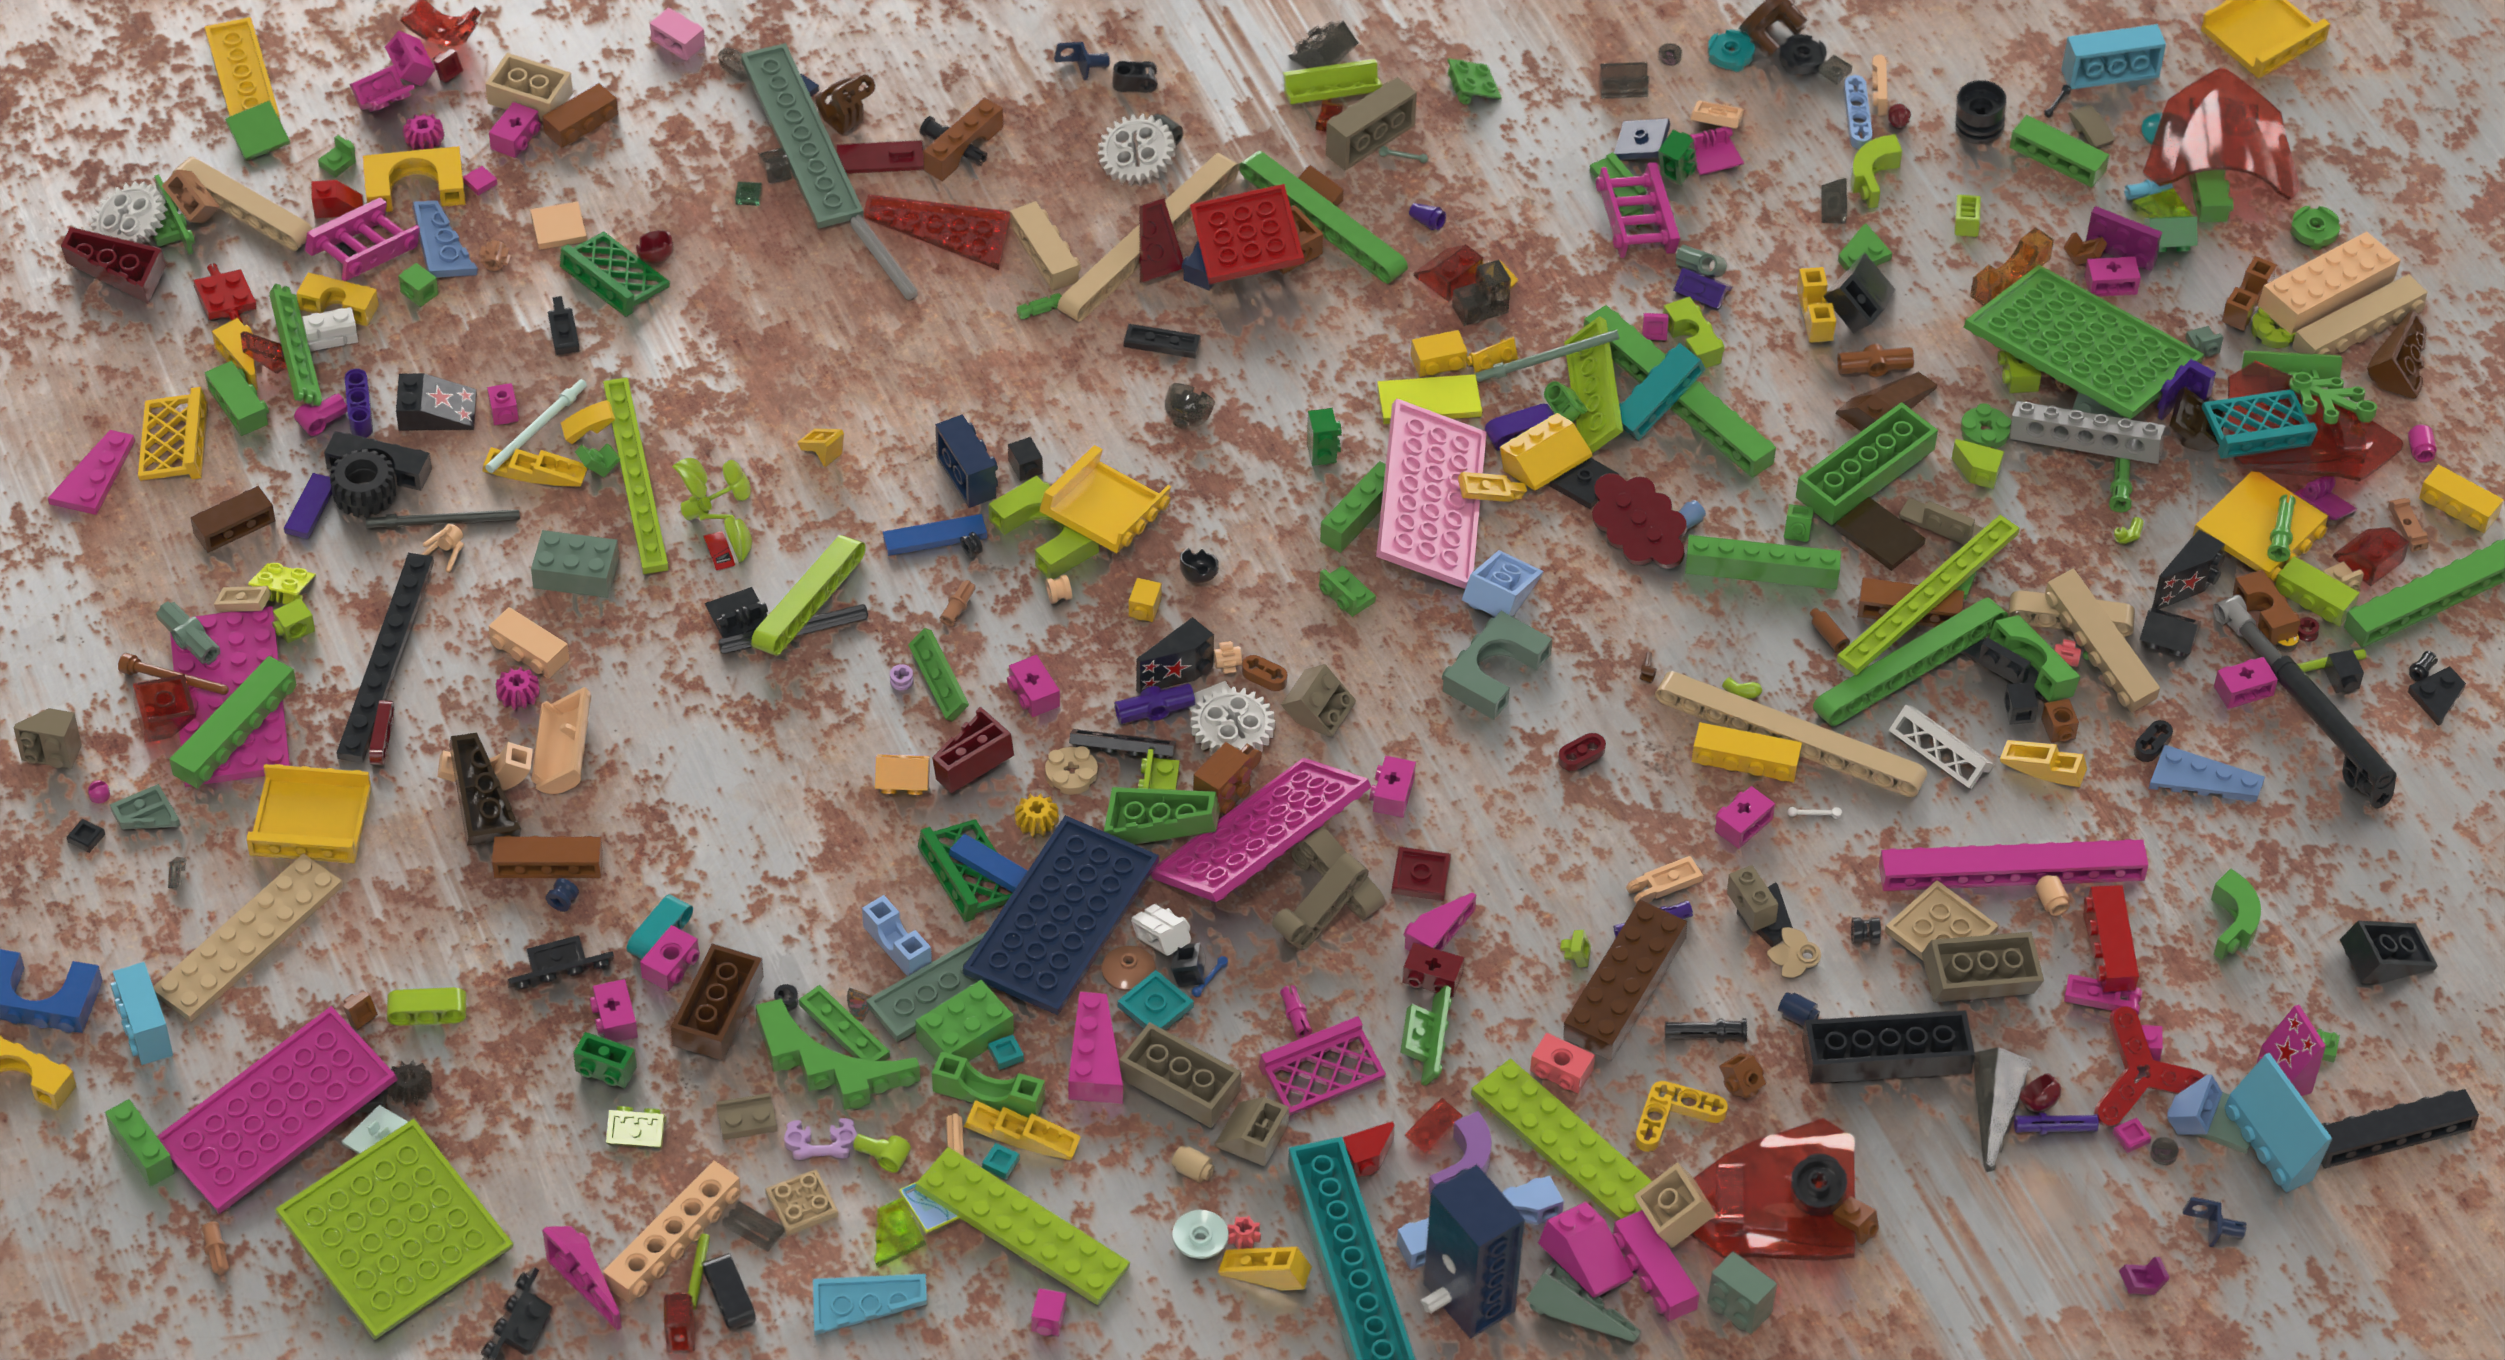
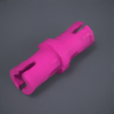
[1280,985,1312,1038]

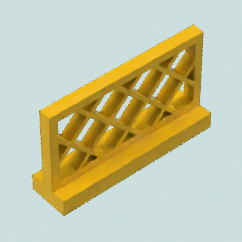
[138,387,208,481]

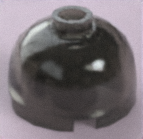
[1164,383,1215,429]

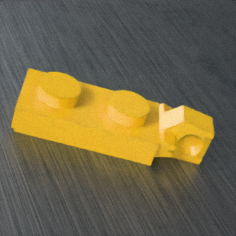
[1458,472,1527,502]

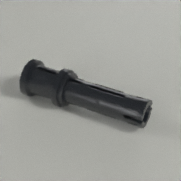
[919,116,987,166]
[1665,1018,1747,1043]

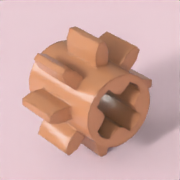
[479,240,511,271]

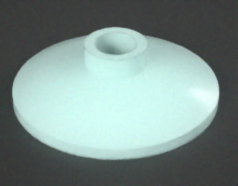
[1173,1210,1228,1259]

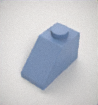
[2167,1075,2223,1135]

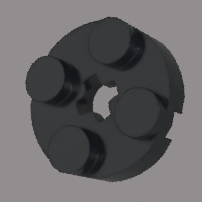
[1779,34,1827,75]

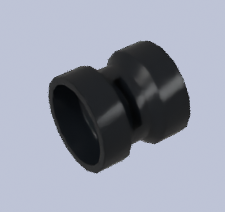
[1851,917,1881,944]

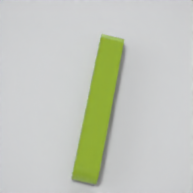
[751,535,866,656]

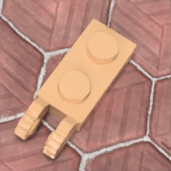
[1872,54,1887,116]
[1626,856,1703,904]

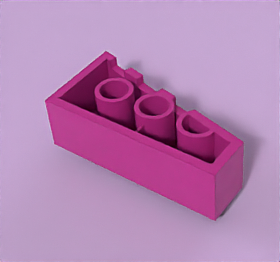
[1068,992,1123,1104]

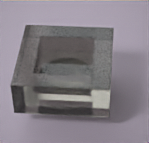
[1819,55,1853,85]

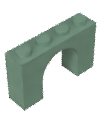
[1442,611,1552,720]

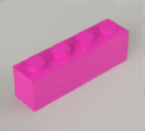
[1612,1210,1700,1322]

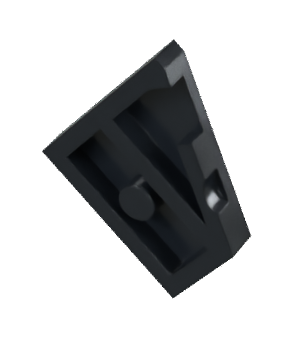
[2408,666,2466,726]

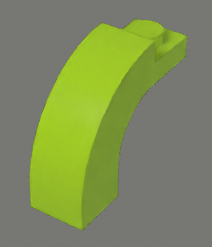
[1850,134,1902,209]

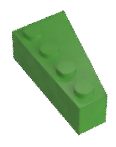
[1104,787,1220,845]

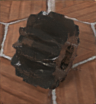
[386,1060,433,1107]

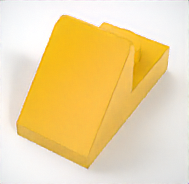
[797,428,844,467]

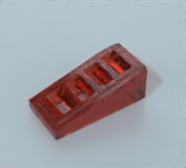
[240,331,287,374]

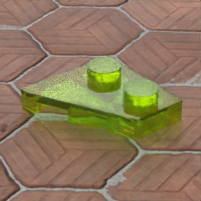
[2132,188,2193,218]
[874,1197,926,1268]

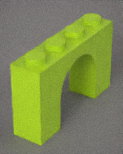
[989,475,1099,579]

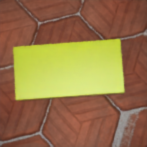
[1377,374,1482,424]

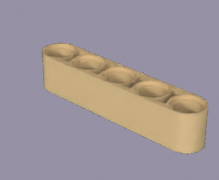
[2008,591,2135,637]

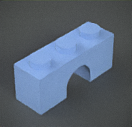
[862,895,932,976]

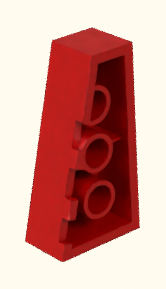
[2083,885,2139,992]

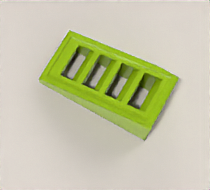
[1954,194,1981,237]

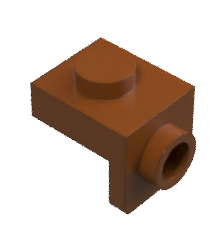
[2064,232,2107,265]
[1833,1196,1879,1245]

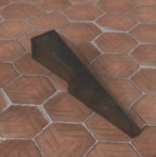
[1973,1047,2032,1172]

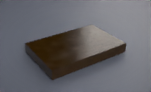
[1835,497,1926,571]

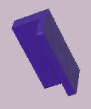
[1673,268,1733,309]

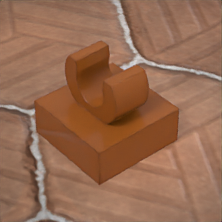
[343,991,378,1030]

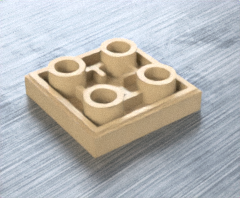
[765,1169,838,1236]

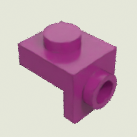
[2119,1257,2169,1295]

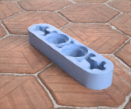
[1844,75,1872,149]

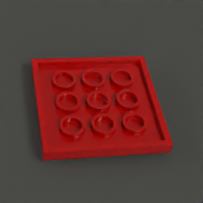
[1190,184,1305,284]

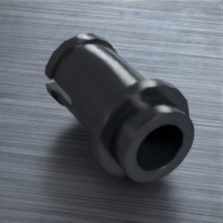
[2409,651,2438,681]

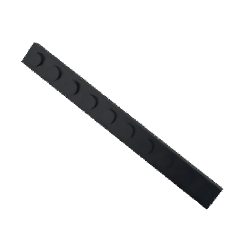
[336,552,434,763]

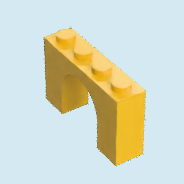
[363,146,465,212]

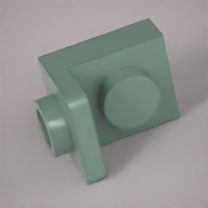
[2185,326,2224,357]

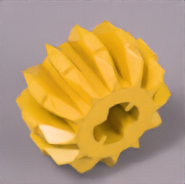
[1015,793,1059,838]

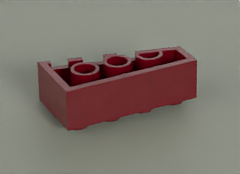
[61,227,166,304]

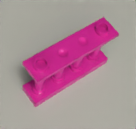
[1596,162,1680,258]
[305,198,420,281]

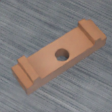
[2388,498,2429,552]

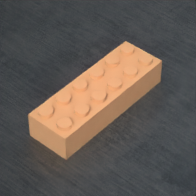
[2258,231,2401,335]

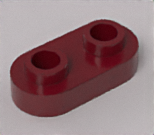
[1558,733,1606,771]

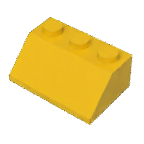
[1500,413,1593,491]

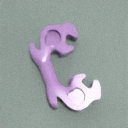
[784,1118,857,1160]

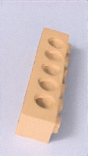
[603,1161,741,1304]

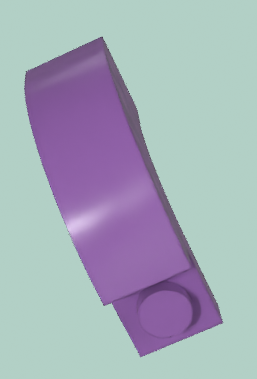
[1428,1111,1492,1195]

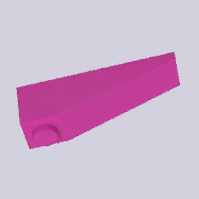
[542,1226,622,1331]

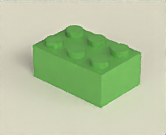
[915,980,1014,1061]

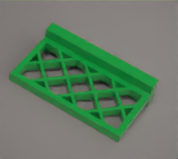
[560,232,670,317]
[917,819,1013,922]

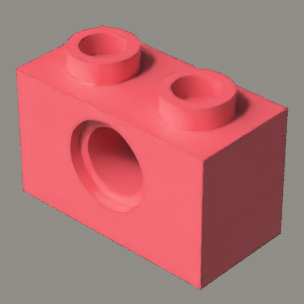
[1530,1032,1595,1093]

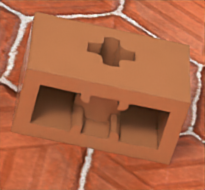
[162,169,220,224]

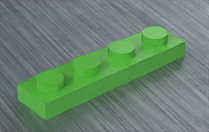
[908,628,969,722]
[799,985,890,1061]

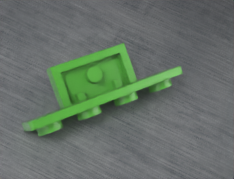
[152,174,195,255]
[2241,351,2342,389]
[1400,985,1452,1086]

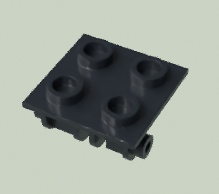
[704,587,768,638]

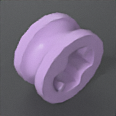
[890,664,913,690]

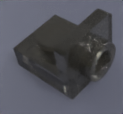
[758,148,792,184]

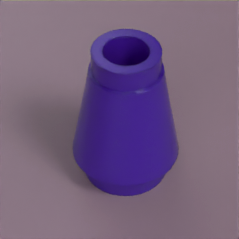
[1409,203,1446,230]

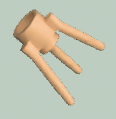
[422,524,464,573]

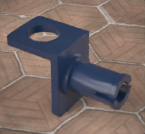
[1054,42,1110,80]
[2183,1197,2247,1247]

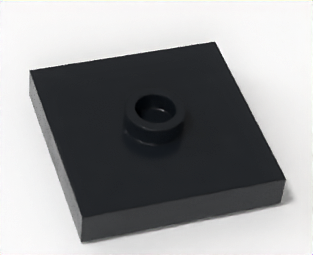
[1549,458,1619,509]

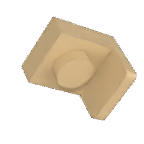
[2323,561,2364,591]

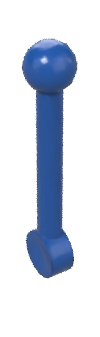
[1192,956,1228,997]

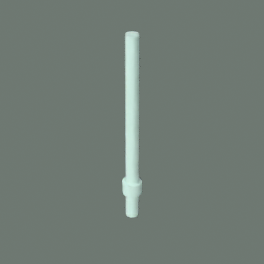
[485,379,587,473]

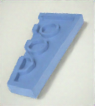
[413,201,478,278]

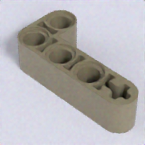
[1291,826,1385,920]
[1272,853,1369,950]

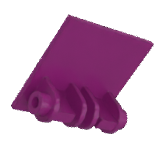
[2295,474,2357,520]

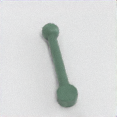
[1379,146,1428,163]

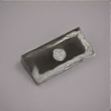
[1821,178,1847,224]

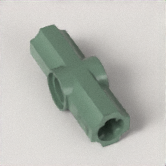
[156,601,221,665]

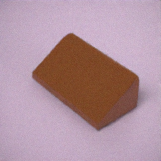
[1299,165,1344,206]

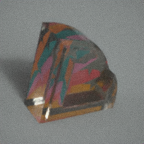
[168,857,186,889]
[847,988,872,1022]

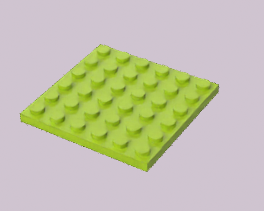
[275,1118,513,1340]

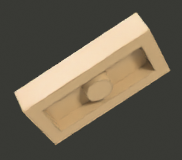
[213,586,272,612]

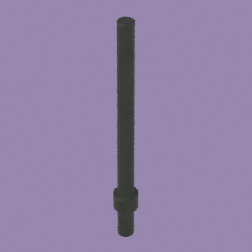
[366,509,520,529]

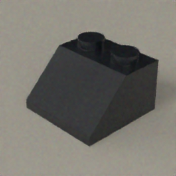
[2140,607,2201,657]

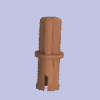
[939,580,976,627]
[202,1222,229,1275]

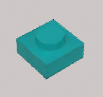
[988,1035,1024,1070]
[982,1143,1020,1180]

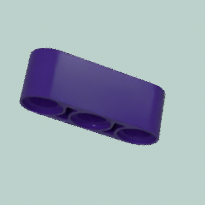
[345,368,373,438]
[1484,403,1555,451]

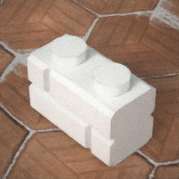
[302,307,358,352]
[1131,904,1191,956]

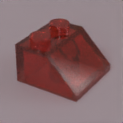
[1414,245,1484,302]
[2333,527,2409,587]
[133,674,196,743]

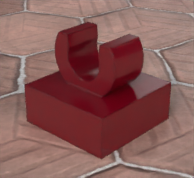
[433,49,463,83]

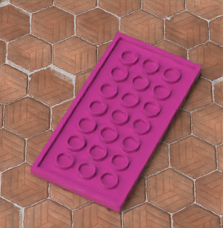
[170,606,290,787]
[1151,757,1371,902]
[157,1006,398,1214]

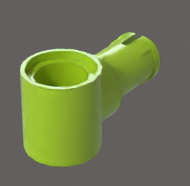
[853,1134,911,1173]

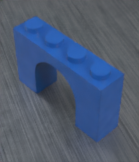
[0,949,103,1033]

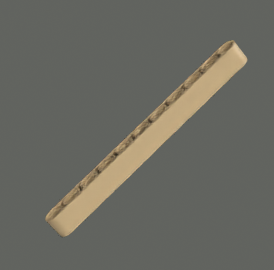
[1057,153,1240,322]
[1655,671,1927,797]

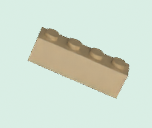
[1010,201,1081,291]

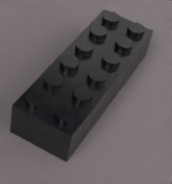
[1802,1010,1975,1083]

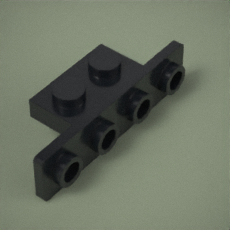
[1960,637,2045,699]
[507,935,614,990]
[481,1267,552,1360]

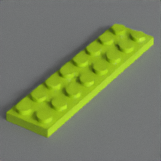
[1471,1058,1652,1221]
[915,1147,1130,1306]

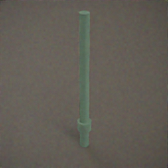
[1475,330,1620,382]

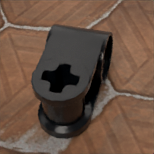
[1112,61,1158,93]

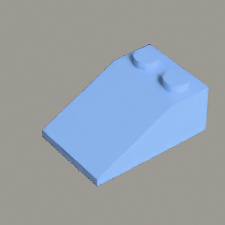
[1462,550,1543,618]

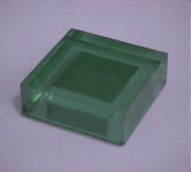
[735,181,762,206]

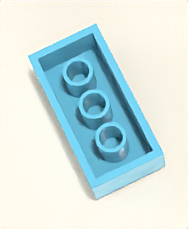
[2061,24,2166,90]

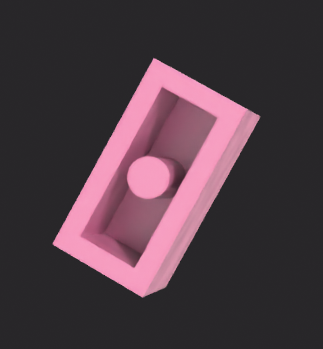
[650,8,705,61]

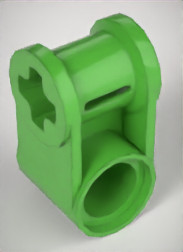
[1544,381,1587,422]

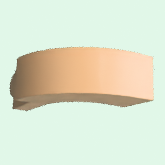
[437,742,533,791]

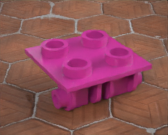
[1690,126,1744,175]

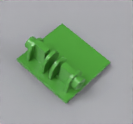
[1447,58,1502,104]

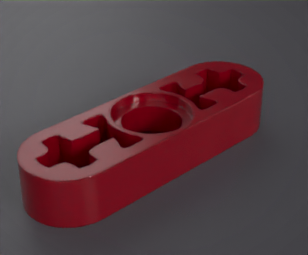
[369,700,395,765]

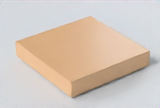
[1691,100,1744,129]
[530,202,587,250]

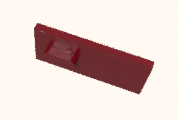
[836,140,924,174]

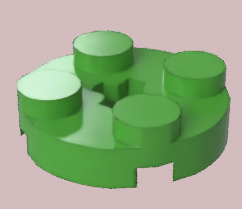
[2290,206,2340,250]
[1961,403,2011,449]

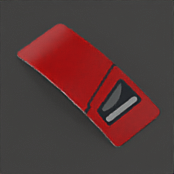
[703,531,735,571]

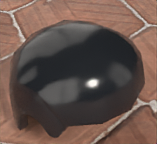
[1180,548,1219,583]

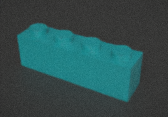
[1619,343,1706,441]

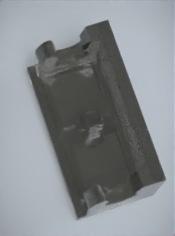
[1599,62,1649,99]

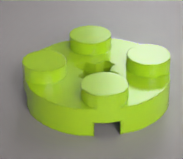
[2251,307,2296,348]

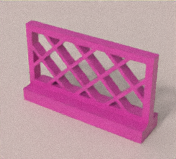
[1258,1016,1386,1116]

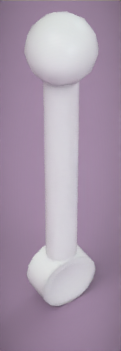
[1787,807,1842,819]

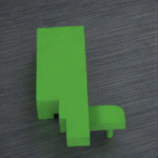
[1589,152,1647,228]

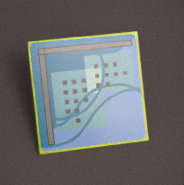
[899,1182,960,1233]

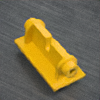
[1467,337,1518,373]

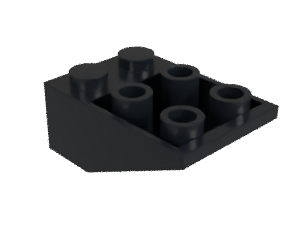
[1823,253,1896,333]

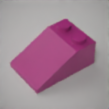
[1538,1201,1634,1298]

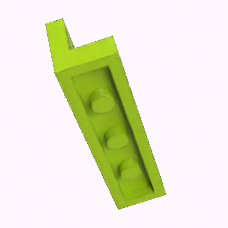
[1283,59,1382,104]

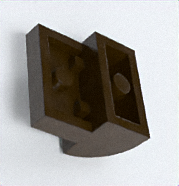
[2169,387,2226,451]

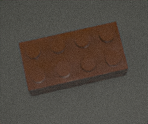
[670,943,764,1061]

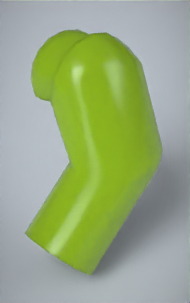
[2114,517,2144,544]
[1722,677,1762,699]

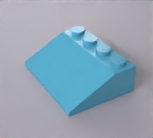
[2224,1053,2332,1193]

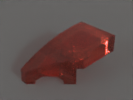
[1315,98,1343,132]

